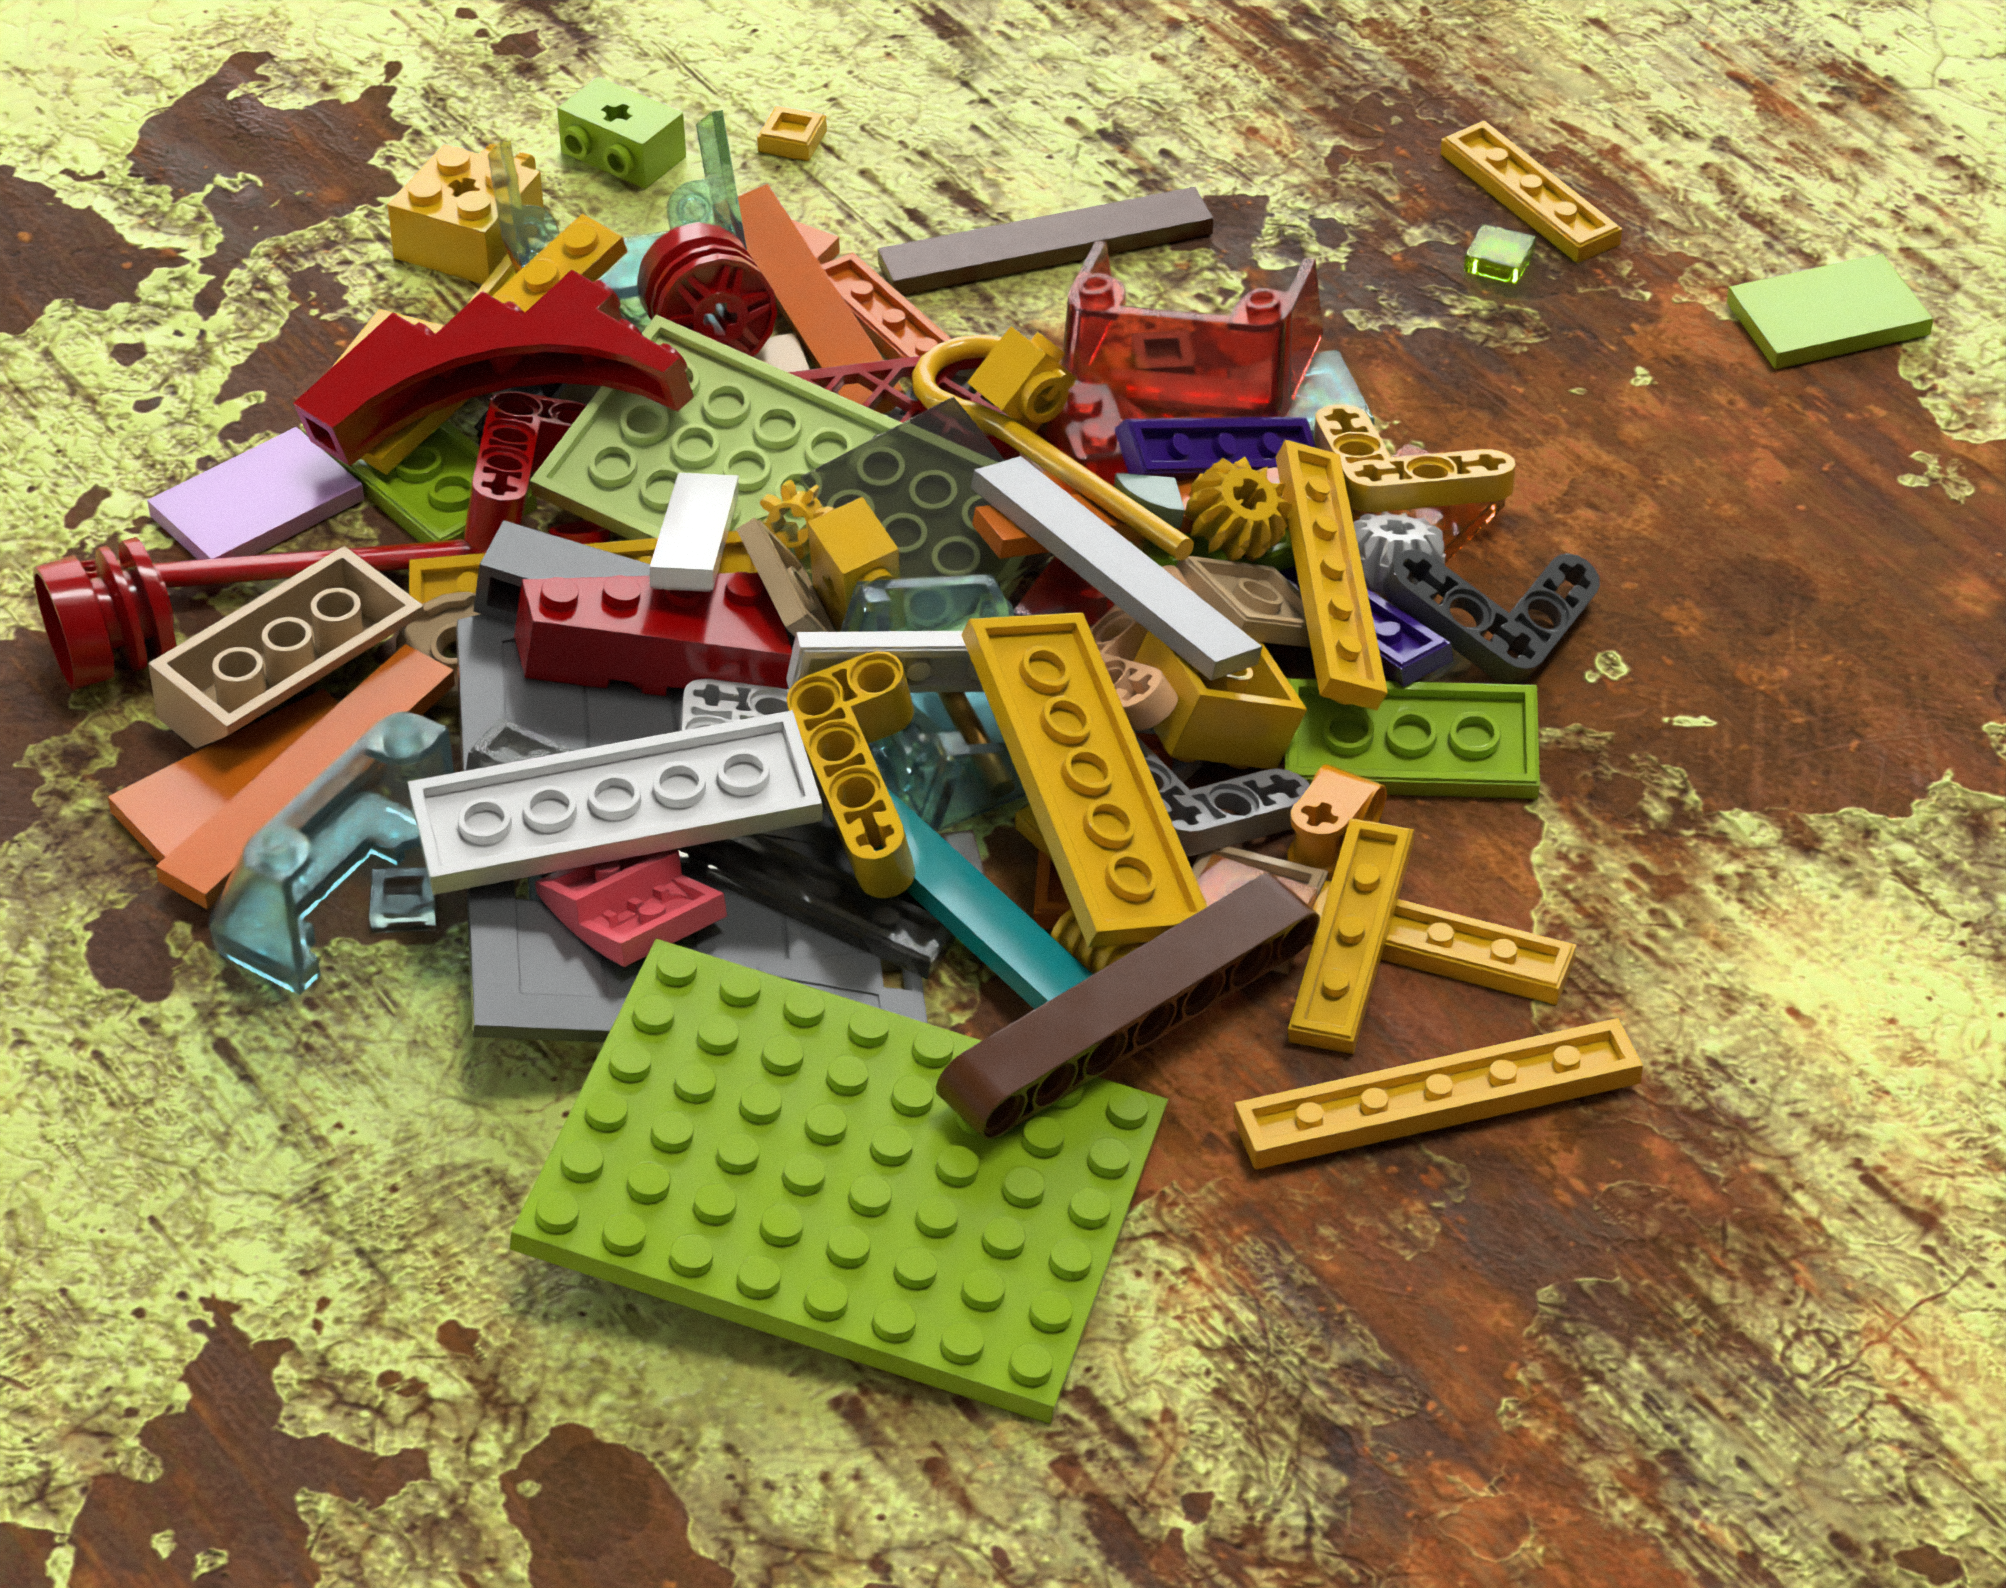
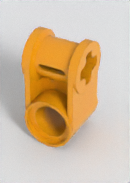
[1286,764,1387,880]

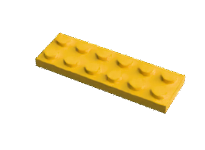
[961,612,1208,947]

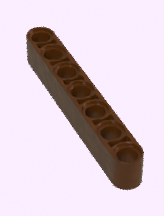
[936,873,1320,1140]

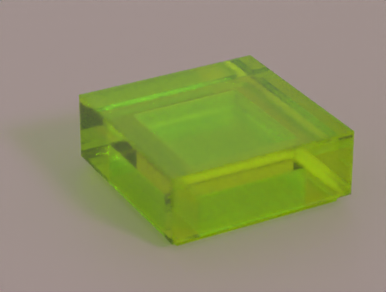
[1464,224,1536,284]

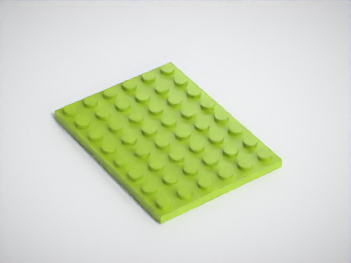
[509,938,1168,1424]

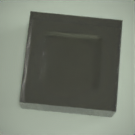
[369,867,438,933]

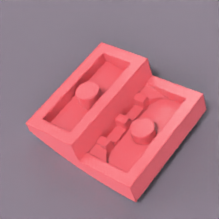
[535,849,727,967]

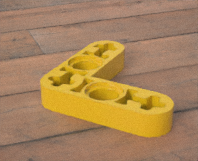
[1314,404,1515,512]

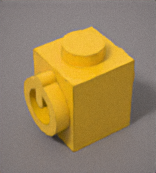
[967,326,1077,433]

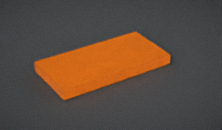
[108,689,393,863]

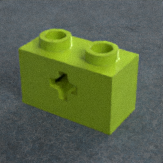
[557,77,686,189]

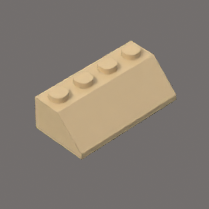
[148,546,424,749]

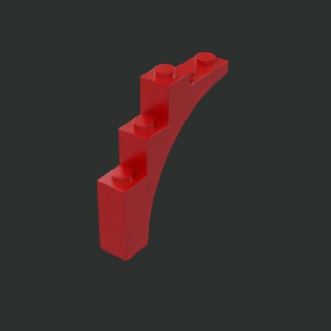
[293,270,694,466]

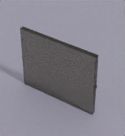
[800,396,1057,631]

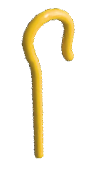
[911,334,1194,561]

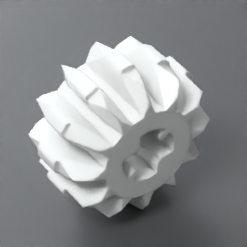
[1353,511,1446,597]

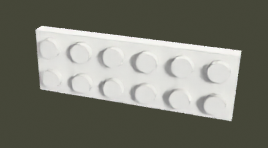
[408,710,823,895]

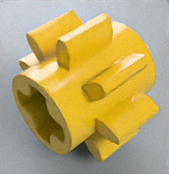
[759,479,834,559]

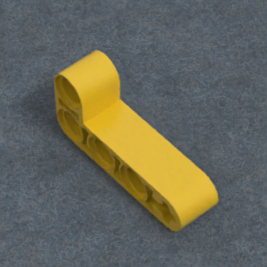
[786,651,916,898]

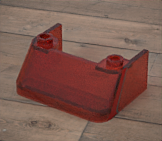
[1061,241,1324,423]

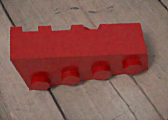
[514,572,792,696]

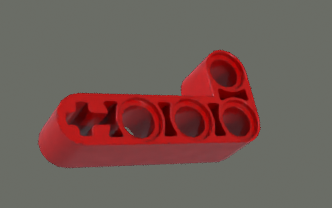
[464,391,587,552]

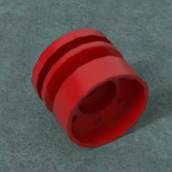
[636,222,777,357]
[33,537,177,691]

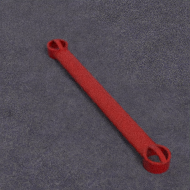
[80,521,611,588]

